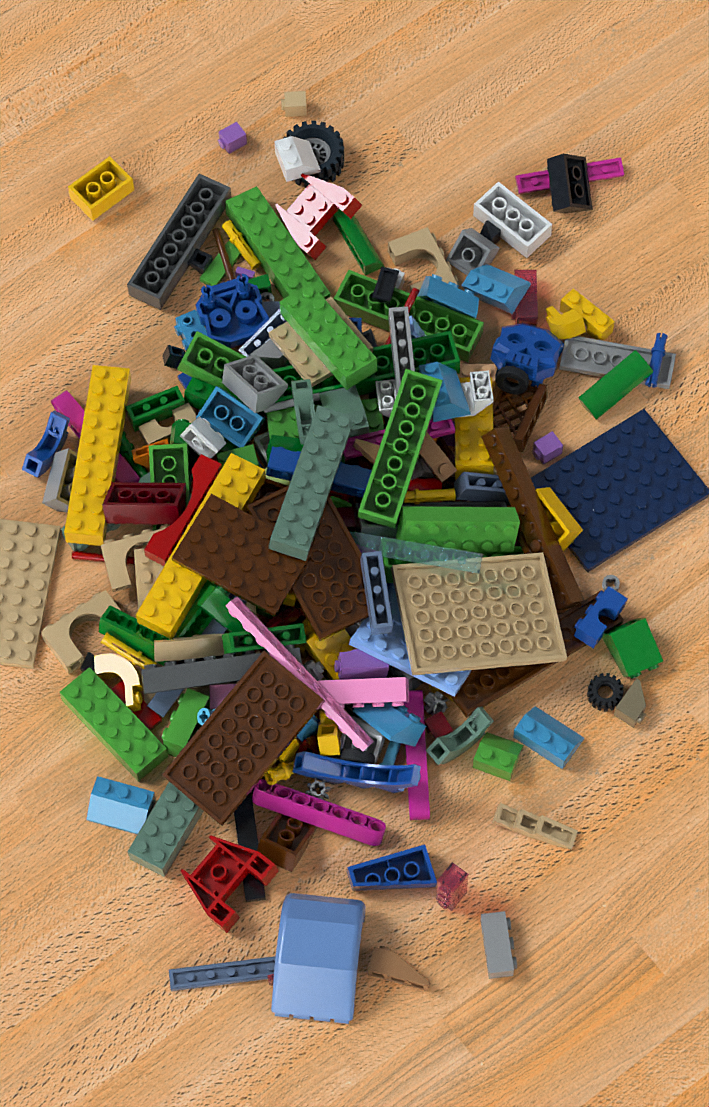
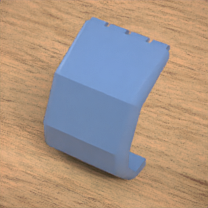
[271,893,366,1024]

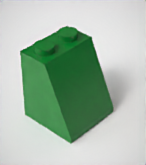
[602,618,663,679]

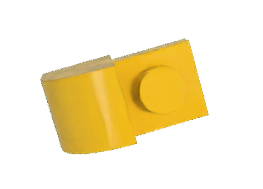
[546,306,586,339]

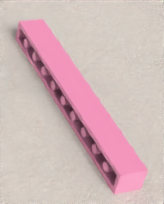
[210,677,409,709]

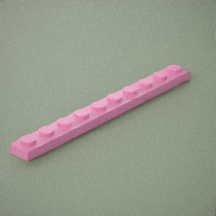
[226,597,374,751]

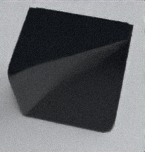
[480,220,501,244]
[188,248,213,274]
[162,345,185,369]

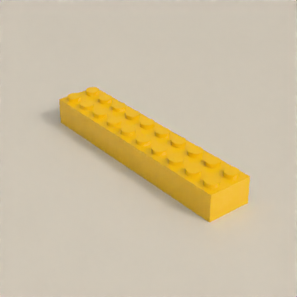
[64,365,131,546]
[136,453,266,640]

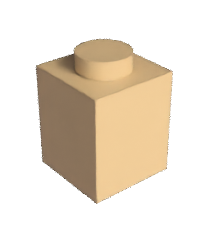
[281,91,307,117]

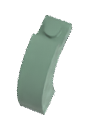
[291,379,315,444]
[426,707,494,765]

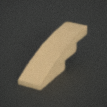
[154,634,224,662]
[492,803,578,850]

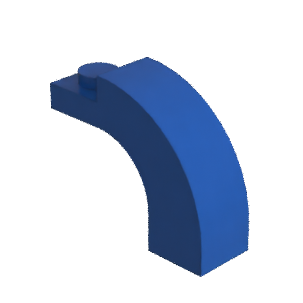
[22,410,70,478]

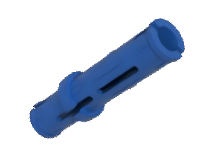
[645,333,668,388]

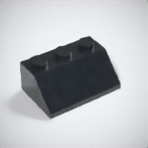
[547,153,593,213]

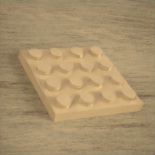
[268,297,373,387]

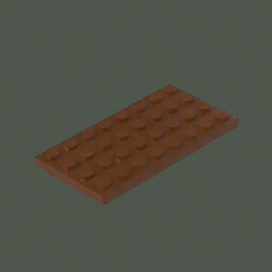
[247,486,369,641]
[162,651,325,826]

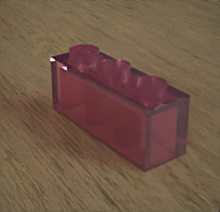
[511,270,538,327]
[436,862,469,911]

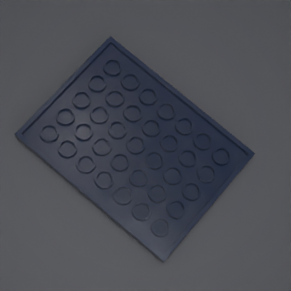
[531,409,709,573]

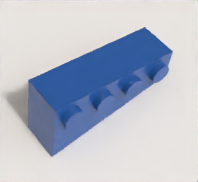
[347,844,437,891]

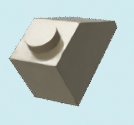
[614,678,646,728]

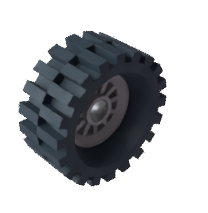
[283,120,344,188]

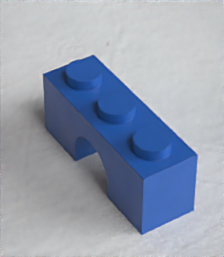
[574,586,628,649]

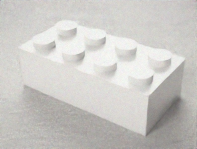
[473,182,552,258]

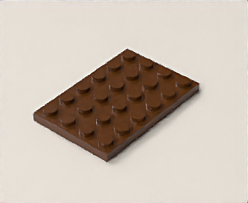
[172,494,314,617]

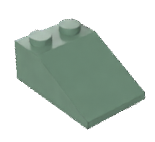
[319,385,369,438]

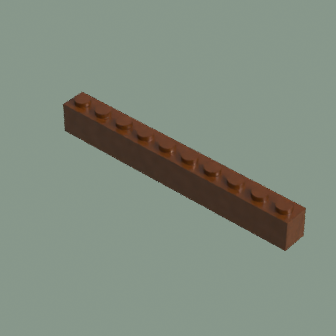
[481,427,584,611]

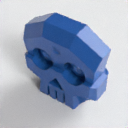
[196,274,270,348]
[490,323,564,387]

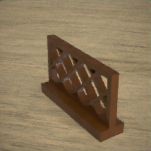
[493,381,548,452]

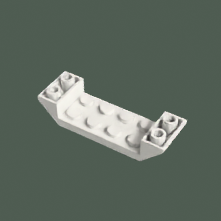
[376,370,493,418]

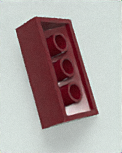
[102,482,186,525]

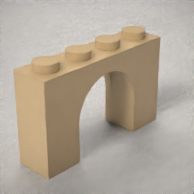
[388,227,460,293]
[101,524,170,592]
[41,590,121,674]

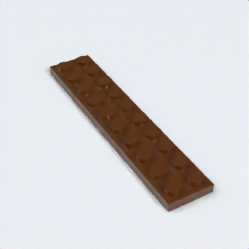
[449,591,624,718]

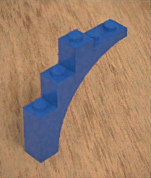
[293,751,421,793]

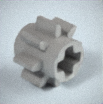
[302,660,324,681]
[423,691,448,716]
[306,778,330,800]

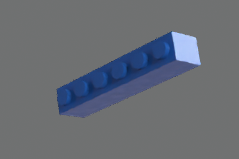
[266,446,372,498]

